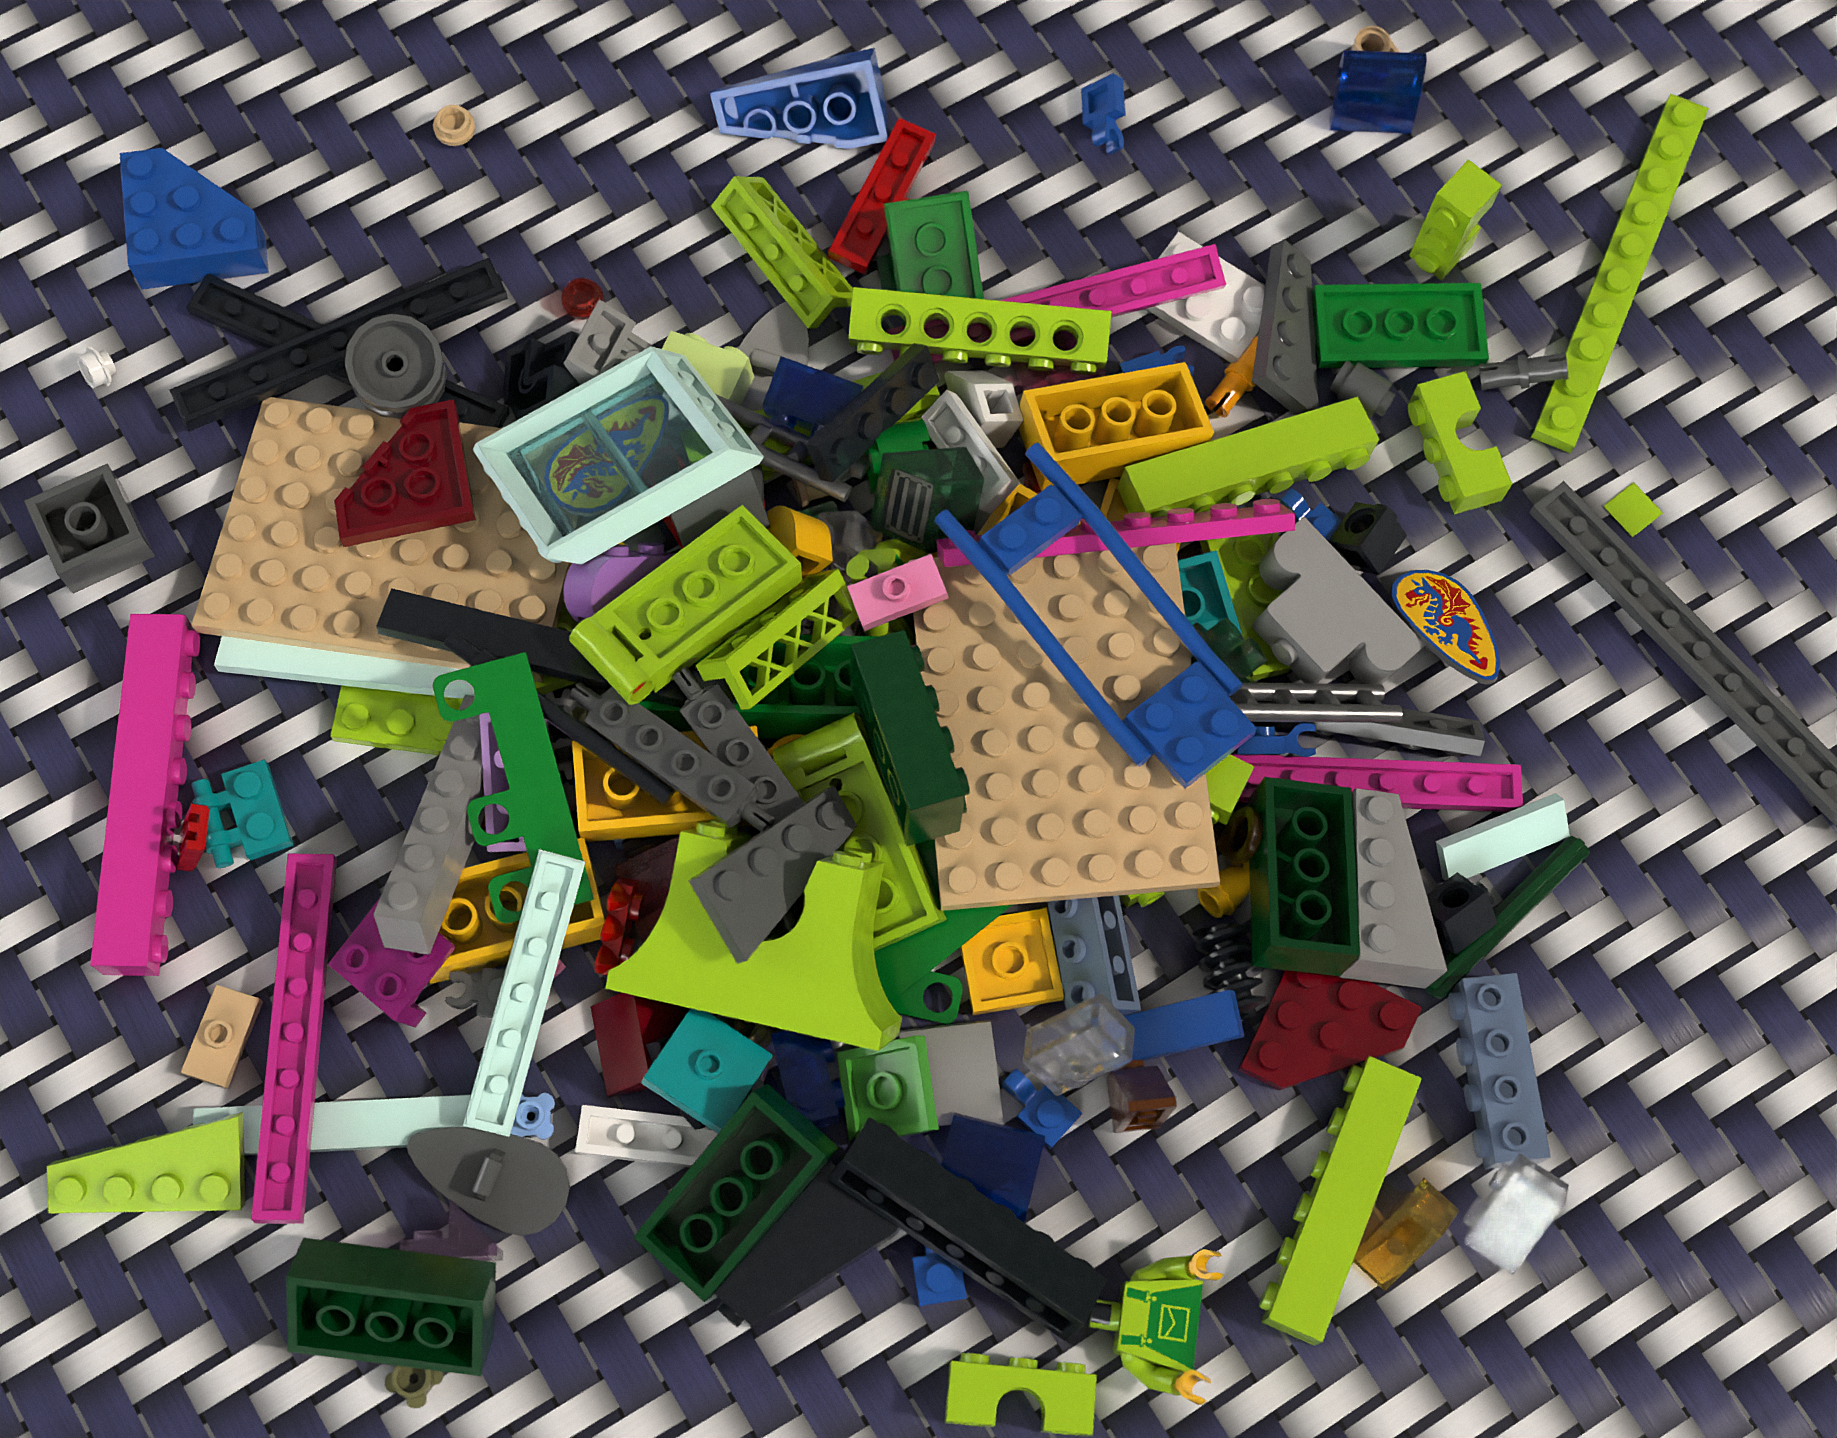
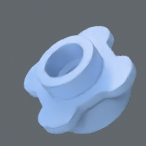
[510,1093,555,1140]

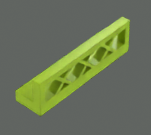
[711,176,853,329]
[695,569,859,710]

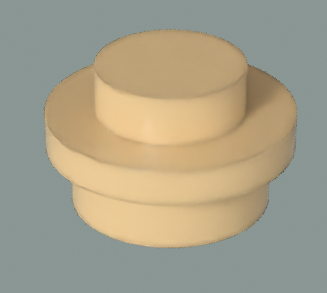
[433,105,475,146]

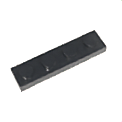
[806,343,940,482]

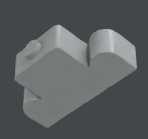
[1252,517,1425,684]

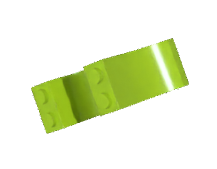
[605,819,902,1051]

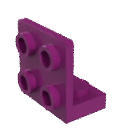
[328,898,455,1028]

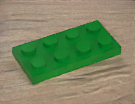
[1312,283,1489,369]

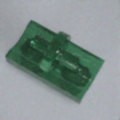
[1191,617,1267,683]

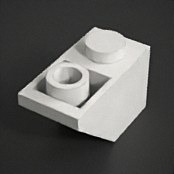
[944,370,1023,448]

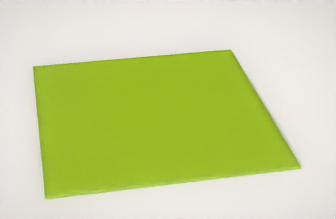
[1603,482,1663,538]

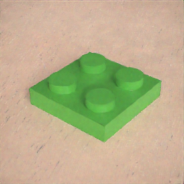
[837,1035,939,1143]

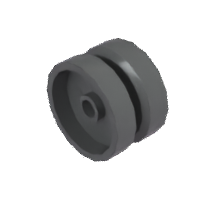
[345,314,447,419]

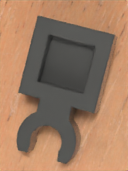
[445,968,506,1018]

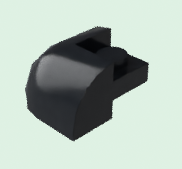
[503,331,581,420]

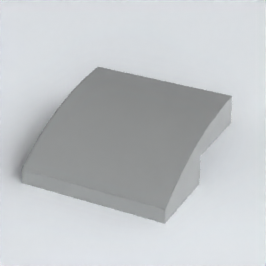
[563,299,656,412]
[899,1020,1003,1126]

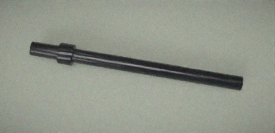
[443,631,675,805]

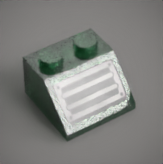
[870,447,985,553]

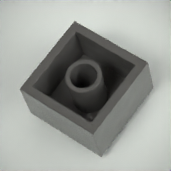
[24,463,155,594]

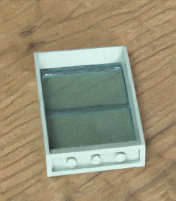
[473,347,764,564]

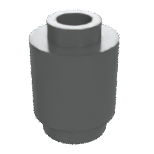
[1329,361,1396,420]

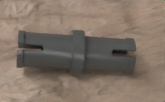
[1479,352,1569,391]

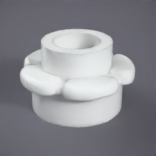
[77,346,116,388]

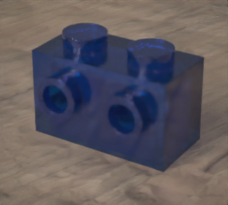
[762,356,864,437]
[771,1030,846,1128]

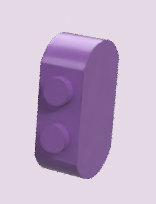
[564,543,675,623]

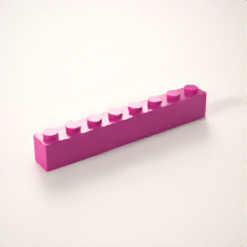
[90,614,200,976]

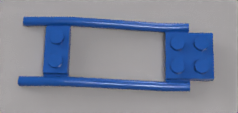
[934,442,1257,789]

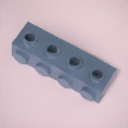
[1047,895,1141,1024]
[1448,973,1551,1170]

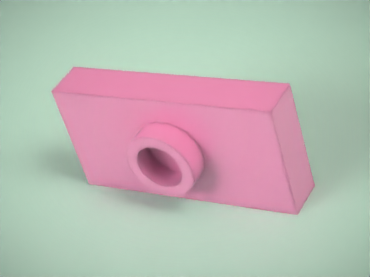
[847,554,949,631]

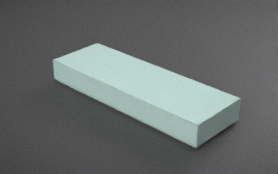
[1436,793,1570,881]

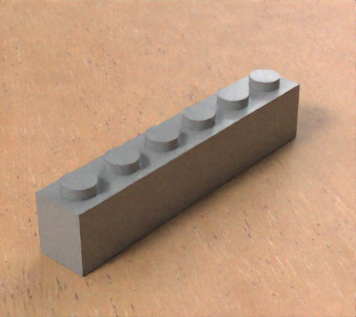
[373,695,489,955]

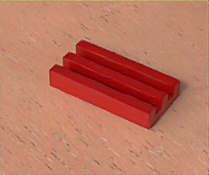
[176,804,210,872]

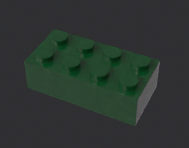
[850,630,970,847]
[1247,777,1360,976]
[633,1084,839,1302]
[286,1238,496,1376]

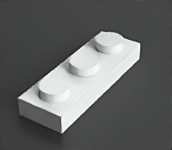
[921,390,1020,514]
[575,1105,718,1167]

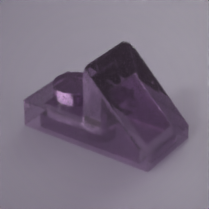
[400,1200,503,1261]

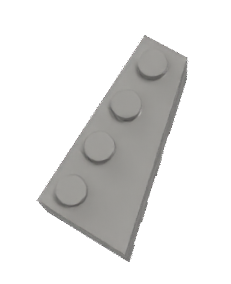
[1339,788,1447,988]

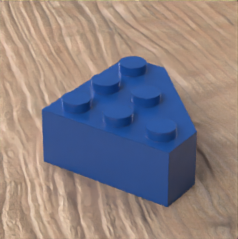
[120,148,269,290]

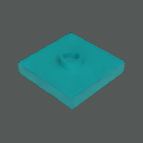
[641,1008,773,1133]

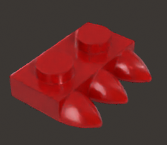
[594,877,645,976]

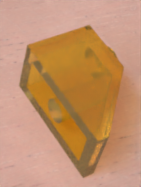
[1353,1178,1460,1291]

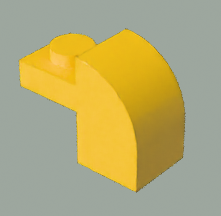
[767,505,833,579]

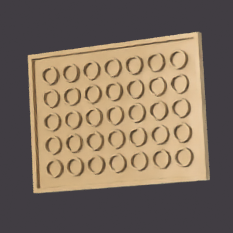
[191,397,584,682]
[908,543,1220,911]

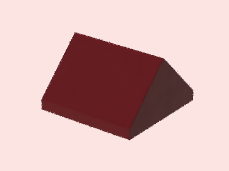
[590,992,686,1098]

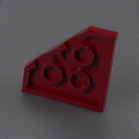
[334,399,476,547]
[1238,970,1422,1091]

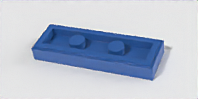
[1100,989,1245,1068]

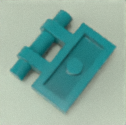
[191,759,294,869]

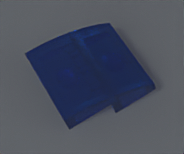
[1329,50,1427,134]
[941,1112,1045,1223]

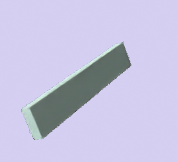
[214,636,475,699]
[463,849,585,1137]
[193,1095,471,1156]

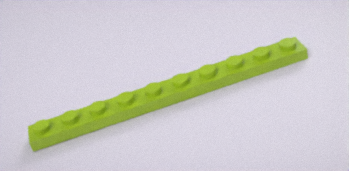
[1531,93,1709,453]

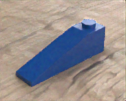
[710,48,889,149]

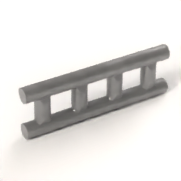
[686,393,868,502]
[1228,683,1403,723]

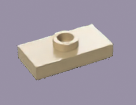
[180,985,263,1089]

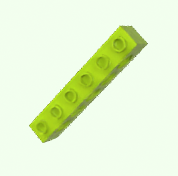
[848,287,1112,375]

